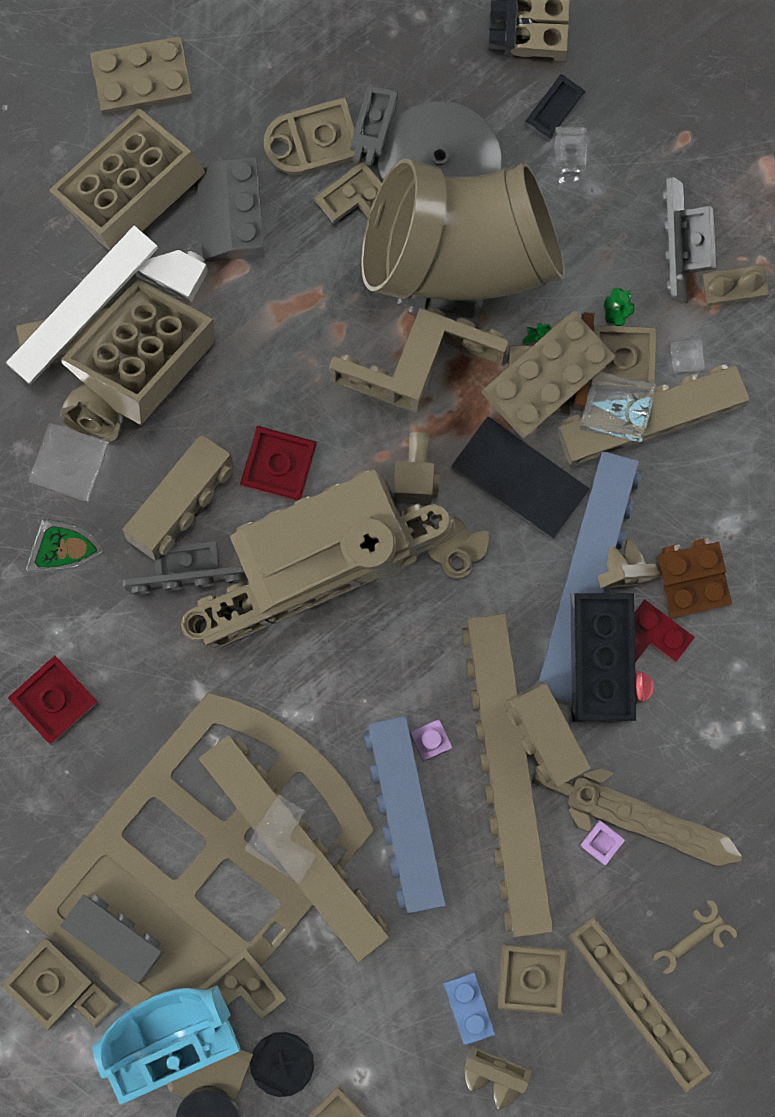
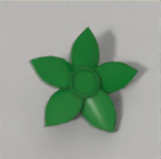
[523,323,551,344]

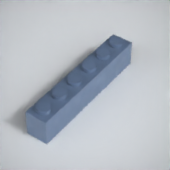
[363,716,446,914]

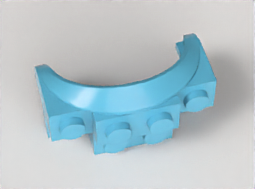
[92,985,241,1105]

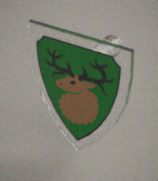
[26,519,104,572]

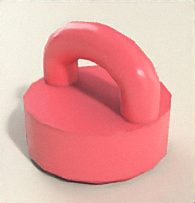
[635,671,654,704]

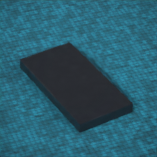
[451,416,590,540]
[570,593,636,722]

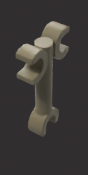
[652,899,737,974]

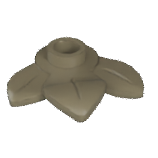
[427,516,489,579]

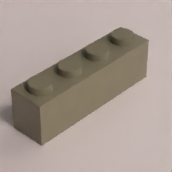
[122,434,234,561]

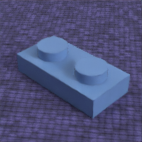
[443,973,495,1045]

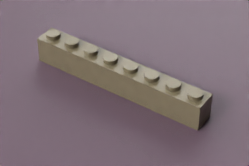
[198,735,390,963]

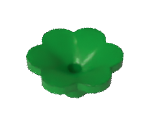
[604,288,635,326]

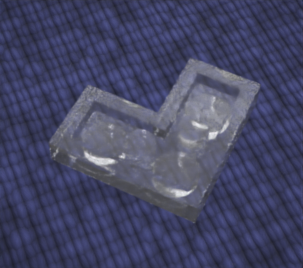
[244,794,316,884]

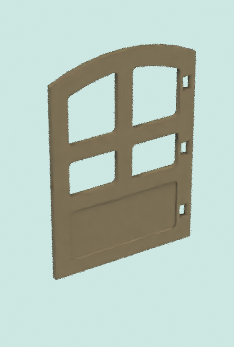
[22,693,374,1030]

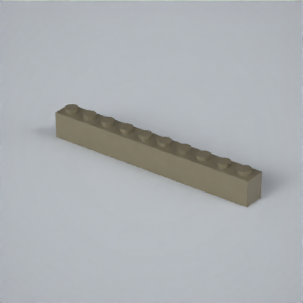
[462,614,553,938]

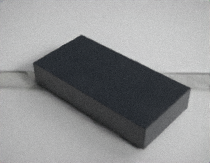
[525,74,586,142]

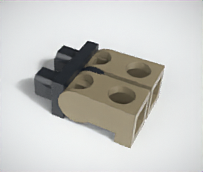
[489,0,570,61]

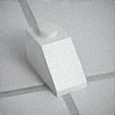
[135,250,208,304]

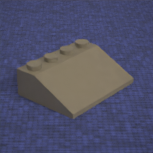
[49,108,206,251]
[62,279,215,425]

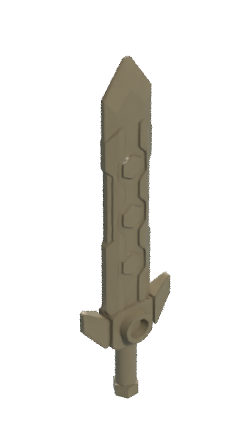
[532,768,742,866]

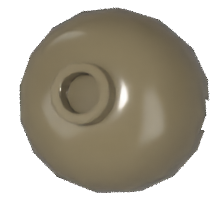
[60,384,125,442]

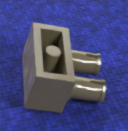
[394,432,440,505]

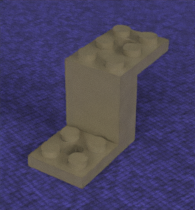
[329,307,509,413]

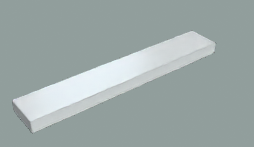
[6,226,158,385]

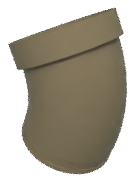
[362,158,565,300]

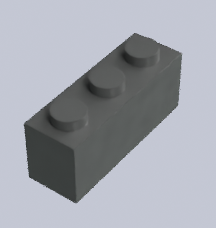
[60,894,164,984]

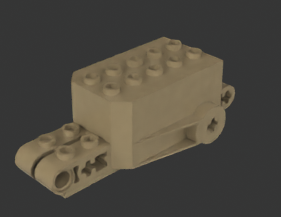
[181,469,456,649]

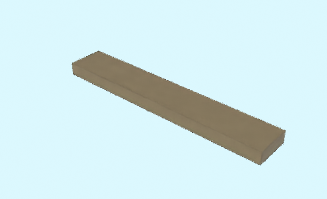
[568,916,712,1093]

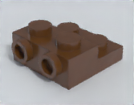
[655,538,732,619]

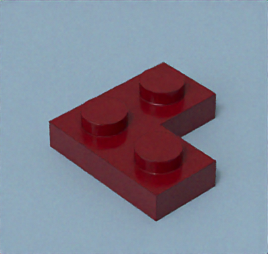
[634,599,695,663]

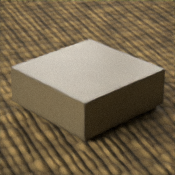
[72,982,118,1028]

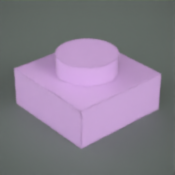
[410,719,452,762]
[580,820,625,866]

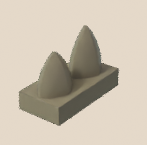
[701,265,769,306]
[597,539,662,588]
[464,1045,532,1110]

